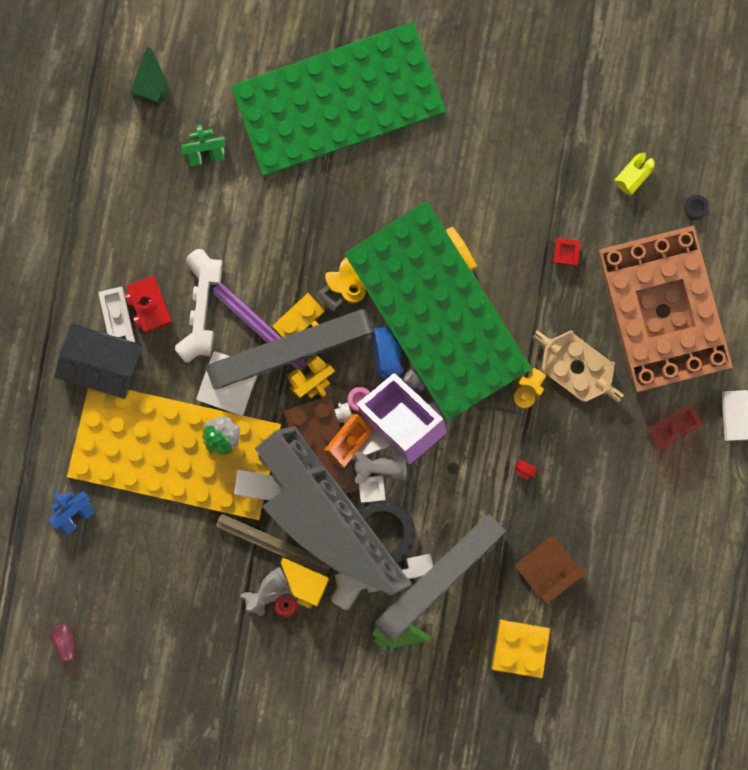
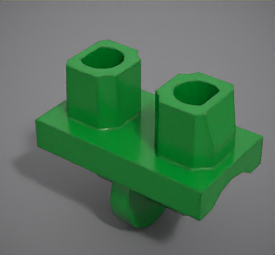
[181,124,226,167]

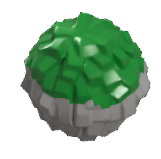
[202,416,240,456]

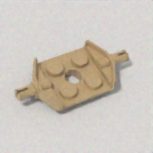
[532,330,624,403]

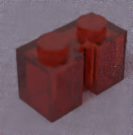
[645,404,704,452]

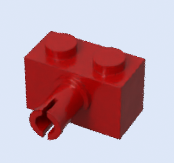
[125,276,173,334]

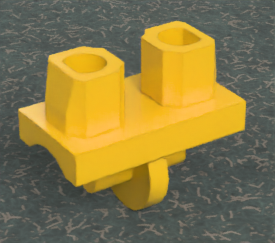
[287,355,334,398]
[514,368,546,408]

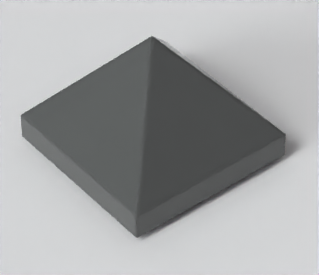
[316,285,345,311]

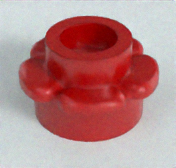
[514,459,537,480]
[274,594,298,617]

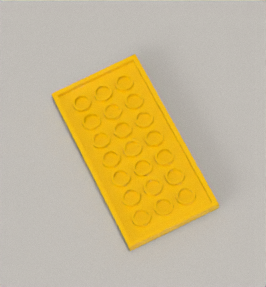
[67,388,281,520]

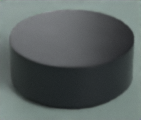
[684,195,709,220]

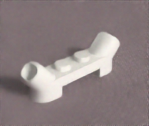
[175,249,222,363]
[331,554,433,610]

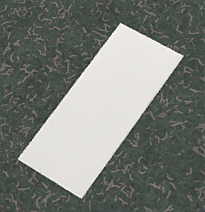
[234,470,283,500]

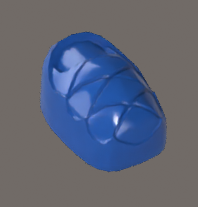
[371,327,404,379]

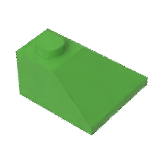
[372,625,431,649]

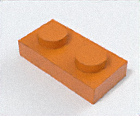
[324,414,373,467]

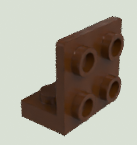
[515,536,586,604]

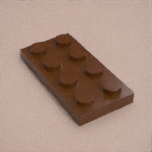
[284,396,359,494]

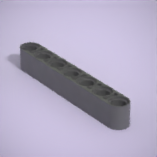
[205,309,374,390]
[374,514,507,643]

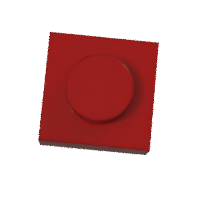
[553,238,581,267]

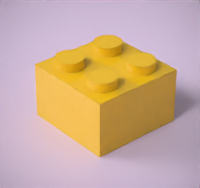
[491,620,550,678]

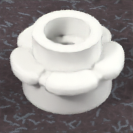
[335,402,353,424]

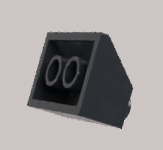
[54,323,142,399]

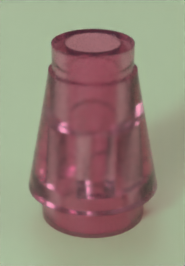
[49,623,75,661]

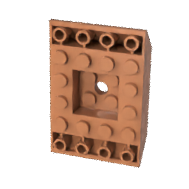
[599,226,733,392]

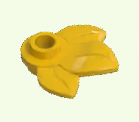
[325,258,366,304]

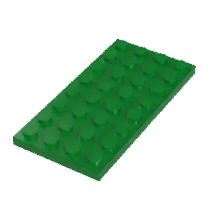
[231,22,446,177]
[344,201,532,421]

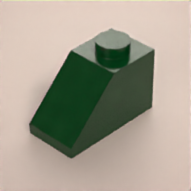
[130,47,170,107]

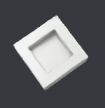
[359,476,385,503]

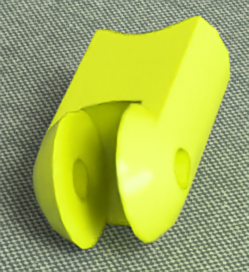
[614,153,655,195]

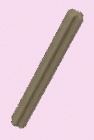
[216,515,331,575]

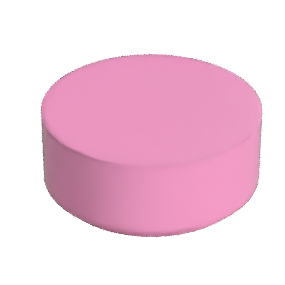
[348,387,370,412]

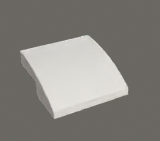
[196,351,258,416]
[722,390,748,441]

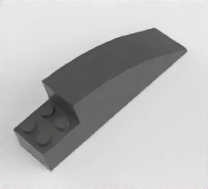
[255,426,412,595]

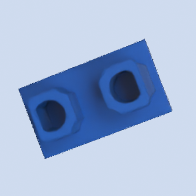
[49,490,95,535]

